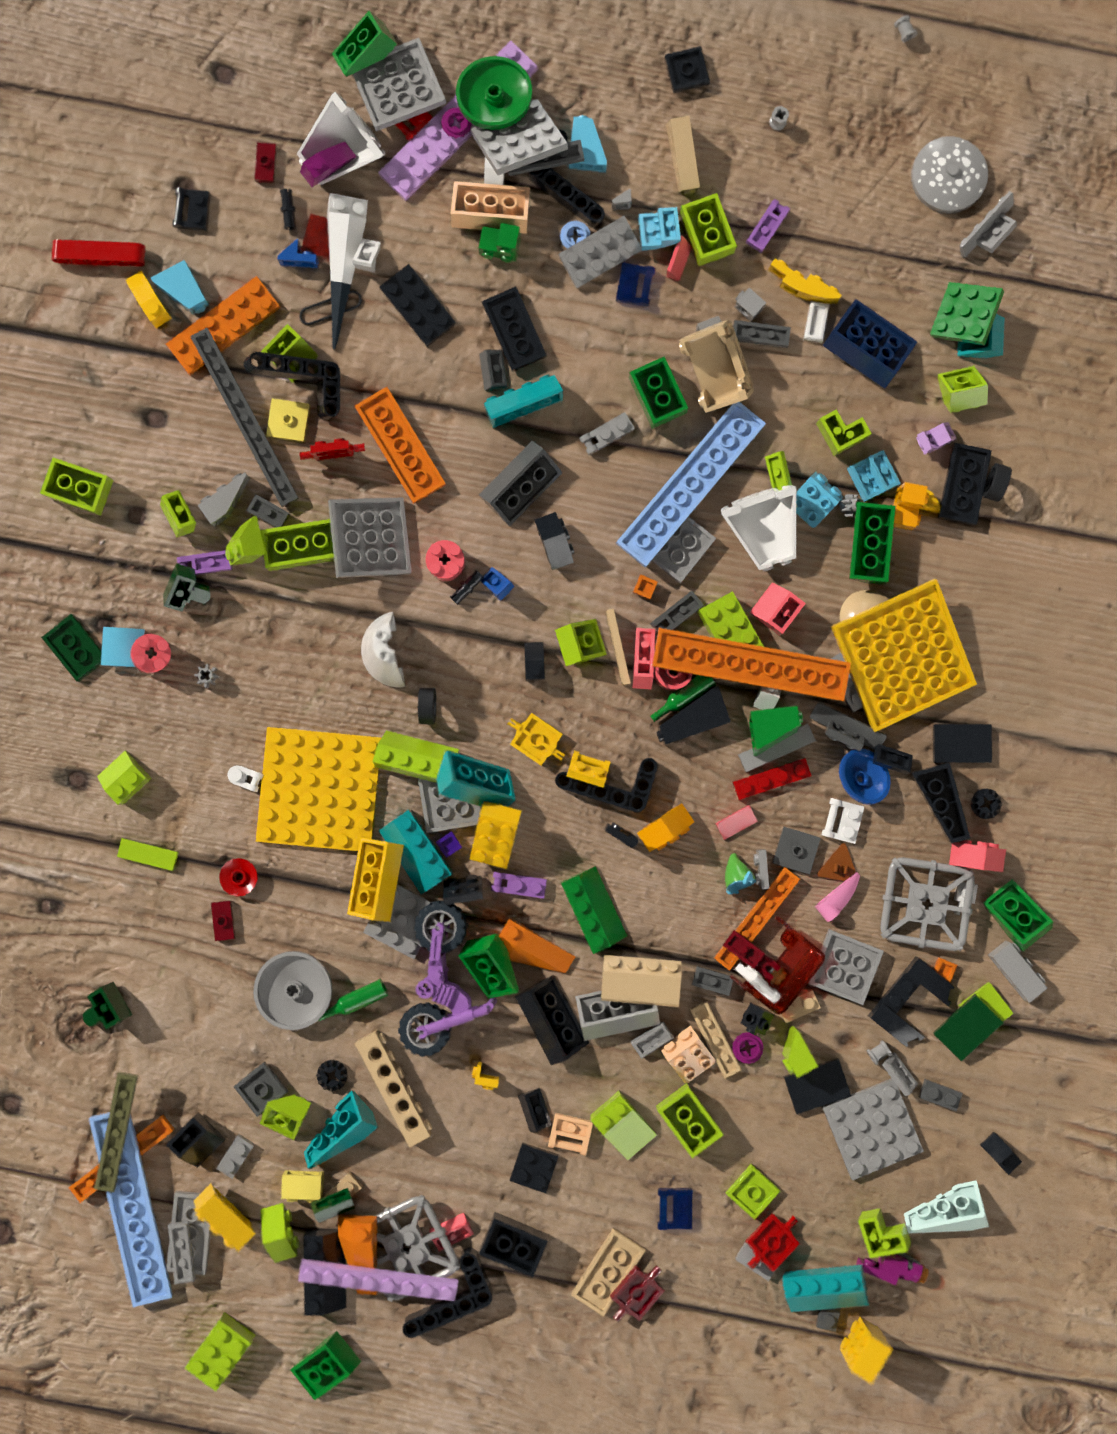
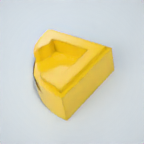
[920,490,940,513]

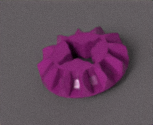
[441,107,472,139]
[732,1032,763,1064]

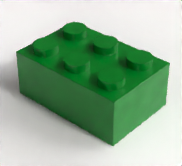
[629,356,688,429]

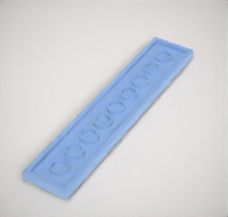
[616,402,766,568]
[89,1112,173,1307]

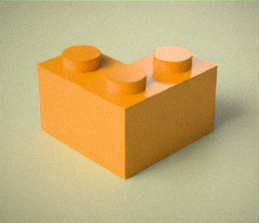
[893,482,929,530]
[637,803,694,852]

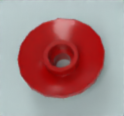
[219,858,258,897]

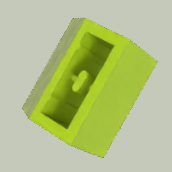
[261,324,318,383]

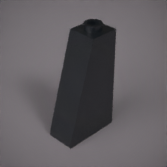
[656,686,731,745]

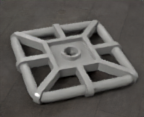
[880,857,975,951]
[376,1195,460,1302]

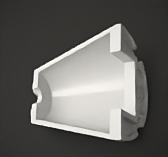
[297,92,385,185]
[721,485,796,571]
[361,612,405,688]

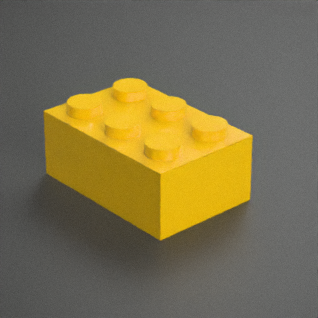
[469,801,521,869]
[194,1184,256,1251]
[840,1316,892,1384]

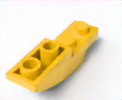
[768,258,842,304]

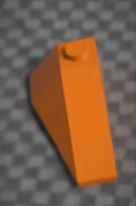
[499,917,576,973]
[338,1215,377,1295]

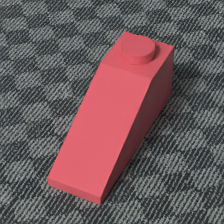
[632,628,655,689]

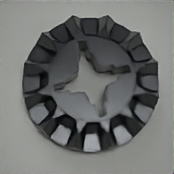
[971,789,1002,819]
[316,1060,348,1092]

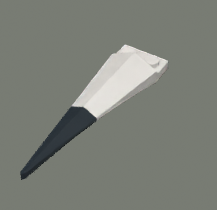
[327,193,368,350]

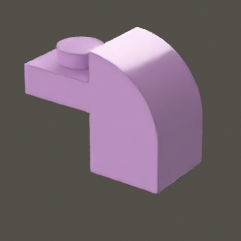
[916,422,957,455]

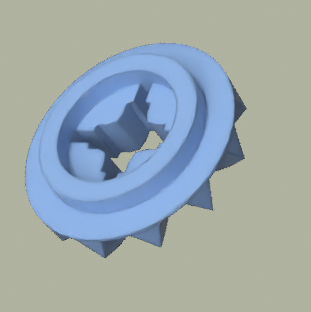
[560,221,590,249]

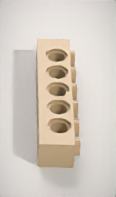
[355,1029,433,1148]

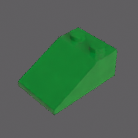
[332,11,397,77]
[983,879,1053,952]
[458,934,519,999]
[290,1331,362,1401]

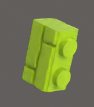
[160,490,196,538]

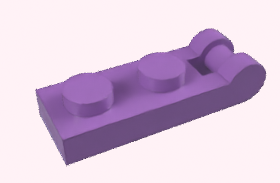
[746,199,790,253]
[177,550,232,575]
[491,872,547,899]

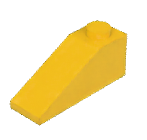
[125,270,172,328]

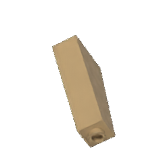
[666,116,700,195]

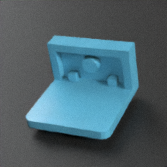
[796,472,843,528]

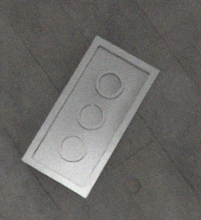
[558,216,642,289]
[166,1191,211,1275]

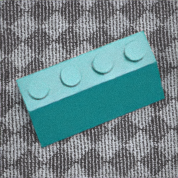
[484,375,563,428]
[437,750,516,807]
[379,809,453,894]
[782,1265,869,1312]

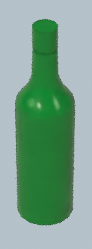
[650,675,716,722]
[319,978,388,1021]

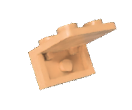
[660,1025,716,1083]

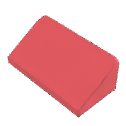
[666,236,692,281]
[715,805,758,840]
[429,1213,474,1251]

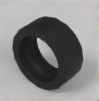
[983,463,1012,502]
[418,688,437,725]

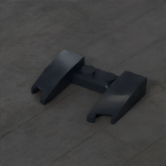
[868,956,954,1047]

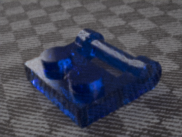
[616,262,656,307]
[657,1188,693,1230]

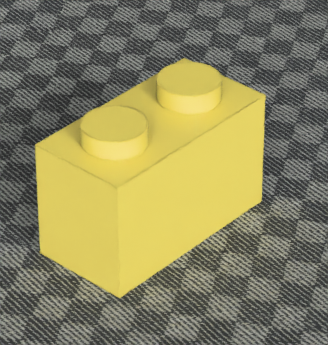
[281,1170,324,1203]

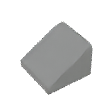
[612,189,631,210]

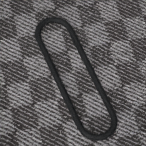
[299,290,362,325]

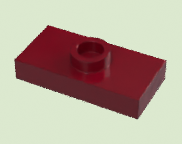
[254,142,277,183]
[211,900,235,941]

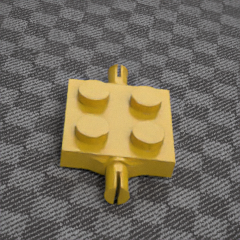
[507,713,565,766]

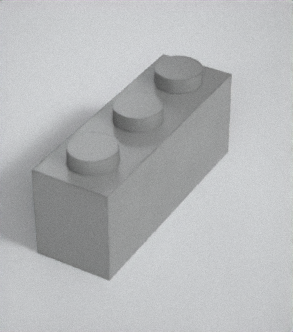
[988,941,1047,1003]

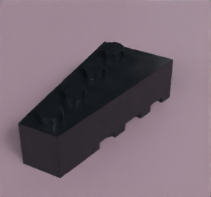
[910,763,970,843]

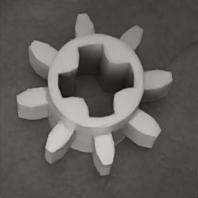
[840,494,863,517]
[194,664,220,688]

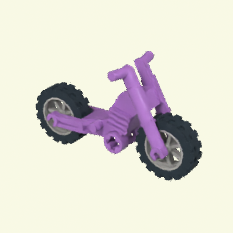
[398,900,497,1057]

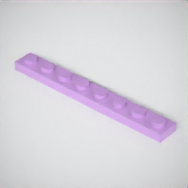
[298,1259,458,1301]

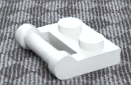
[822,798,864,844]
[735,963,780,1003]

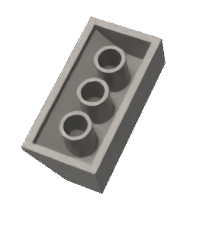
[575,991,660,1041]

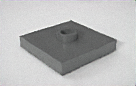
[772,826,821,875]
[233,1061,289,1117]

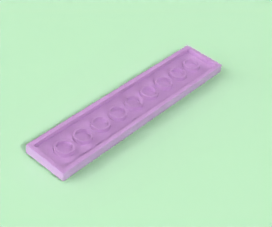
[378,41,538,201]

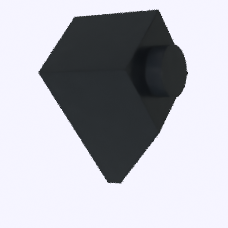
[524,642,545,681]

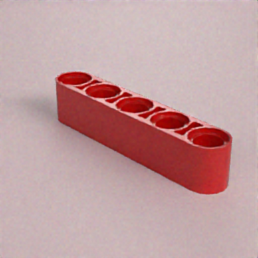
[51,240,146,267]

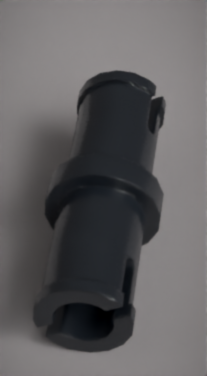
[280,189,296,230]
[450,570,484,605]

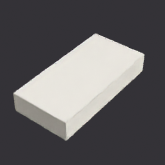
[804,301,830,343]

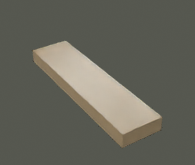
[606,608,630,686]
[689,1001,742,1079]

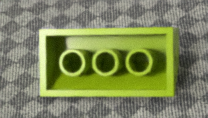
[372,730,460,783]

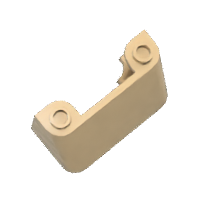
[679,319,754,413]

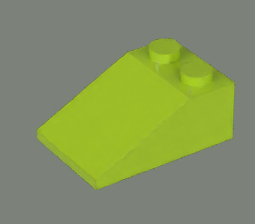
[590,1090,657,1160]

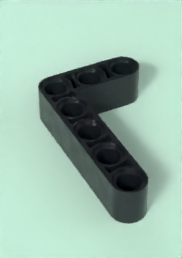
[528,129,605,228]
[243,352,340,421]
[555,758,658,812]
[402,1247,493,1338]

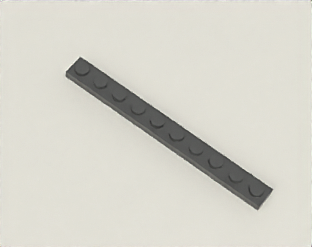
[190,328,299,507]

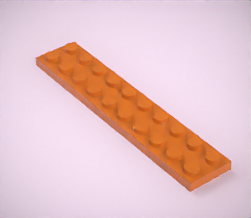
[652,628,851,701]

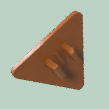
[817,843,856,881]

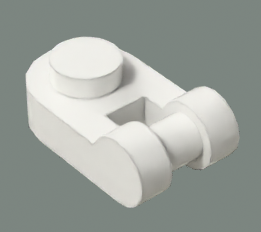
[227,765,263,792]

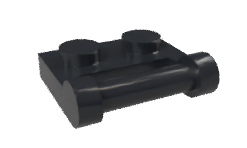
[172,187,211,231]
[603,822,638,848]

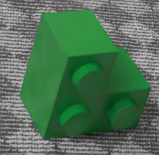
[478,223,521,263]

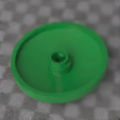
[456,56,532,130]

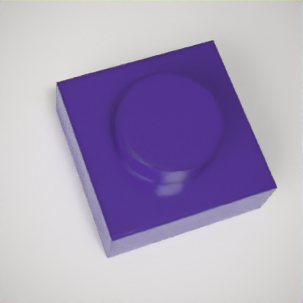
[436,831,462,858]

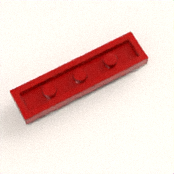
[732,758,812,800]

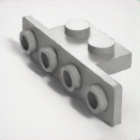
[960,191,1017,258]

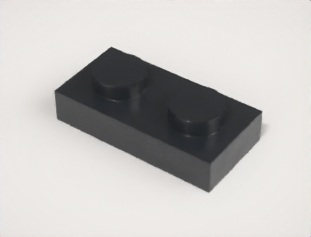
[873,744,913,775]

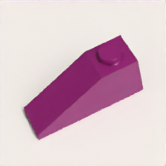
[300,141,357,187]

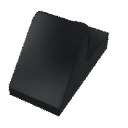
[980,1132,1022,1175]

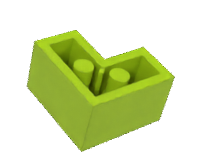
[816,409,872,456]
[260,1203,299,1263]
[858,1208,911,1258]

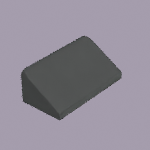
[479,350,507,390]

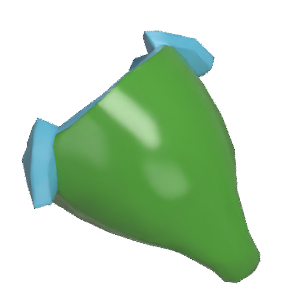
[725,853,756,895]

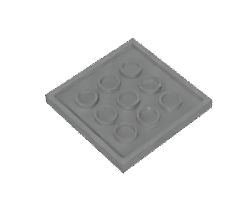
[352,38,447,132]
[470,99,568,175]
[328,498,412,578]
[822,1078,924,1181]

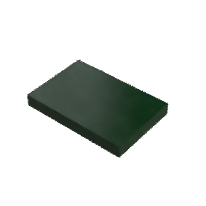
[41,614,102,682]
[933,994,1004,1062]

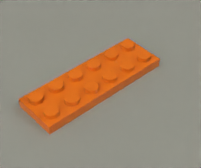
[166,276,281,375]
[355,387,446,504]

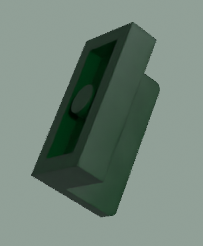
[311,1188,355,1223]

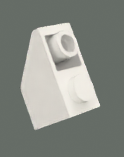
[753,686,781,710]

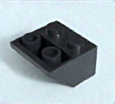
[166,1112,225,1168]

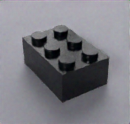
[479,1212,548,1278]

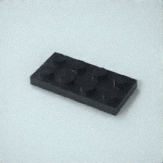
[379,264,456,348]
[481,287,547,372]
[938,443,992,526]

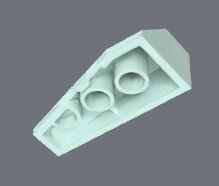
[904,1181,989,1233]

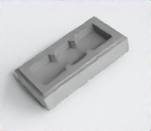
[631,1021,674,1059]
[882,1052,918,1096]
[735,1242,775,1281]

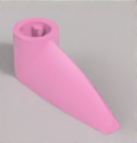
[815,872,860,922]

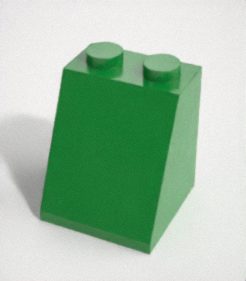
[749,706,803,756]

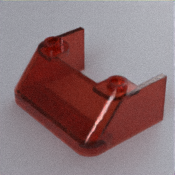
[730,916,825,1014]

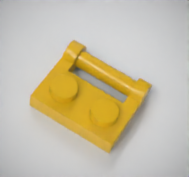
[567,750,611,788]

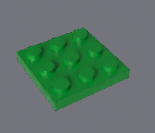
[930,282,1004,345]

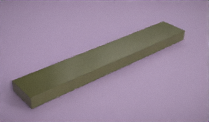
[94,1072,139,1192]

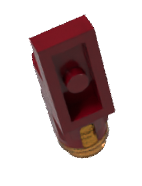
[722,930,787,986]

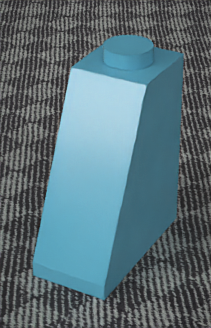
[569,115,607,172]
[151,260,210,314]

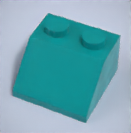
[957,314,1005,358]

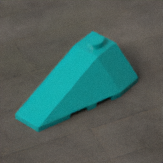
[304,1091,378,1169]

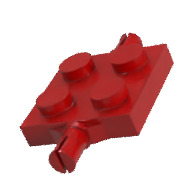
[299,438,366,461]
[745,1214,800,1272]

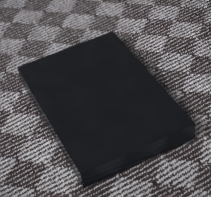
[933,724,992,763]
[783,1058,851,1115]

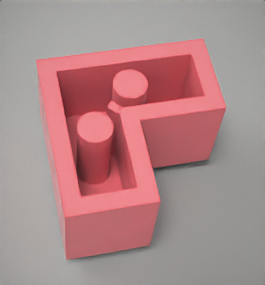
[949,840,1006,872]

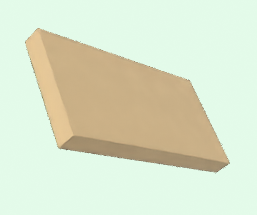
[571,1228,646,1317]

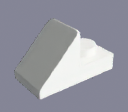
[353,238,381,272]

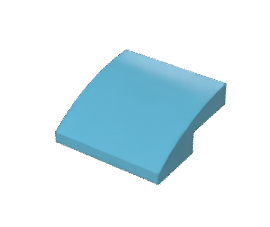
[638,207,681,251]
[847,450,901,502]
[101,627,145,667]

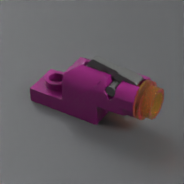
[856,1252,929,1285]

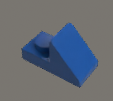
[277,239,319,268]
[481,567,515,600]

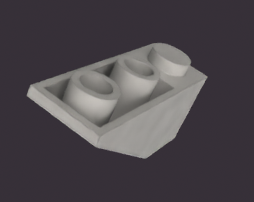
[198,472,250,527]

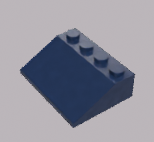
[823,299,918,389]

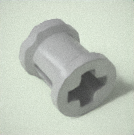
[894,15,917,42]
[769,106,789,131]
[866,1040,892,1065]

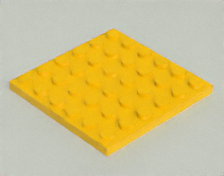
[831,579,977,732]
[255,727,382,851]

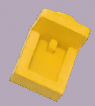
[472,1062,499,1090]

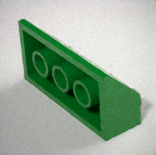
[849,502,896,585]
[561,866,627,954]

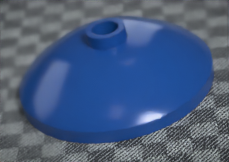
[839,749,891,805]

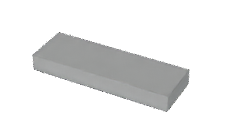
[168,1221,196,1284]

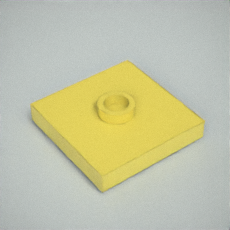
[266,398,310,442]

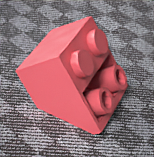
[749,582,806,636]

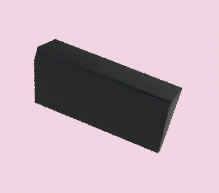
[518,1088,552,1132]

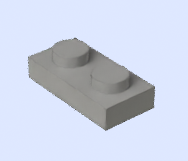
[753,849,769,889]
[216,1134,255,1179]

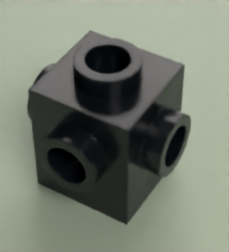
[740,1002,775,1036]

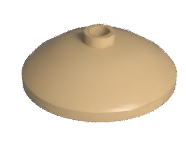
[839,590,889,622]

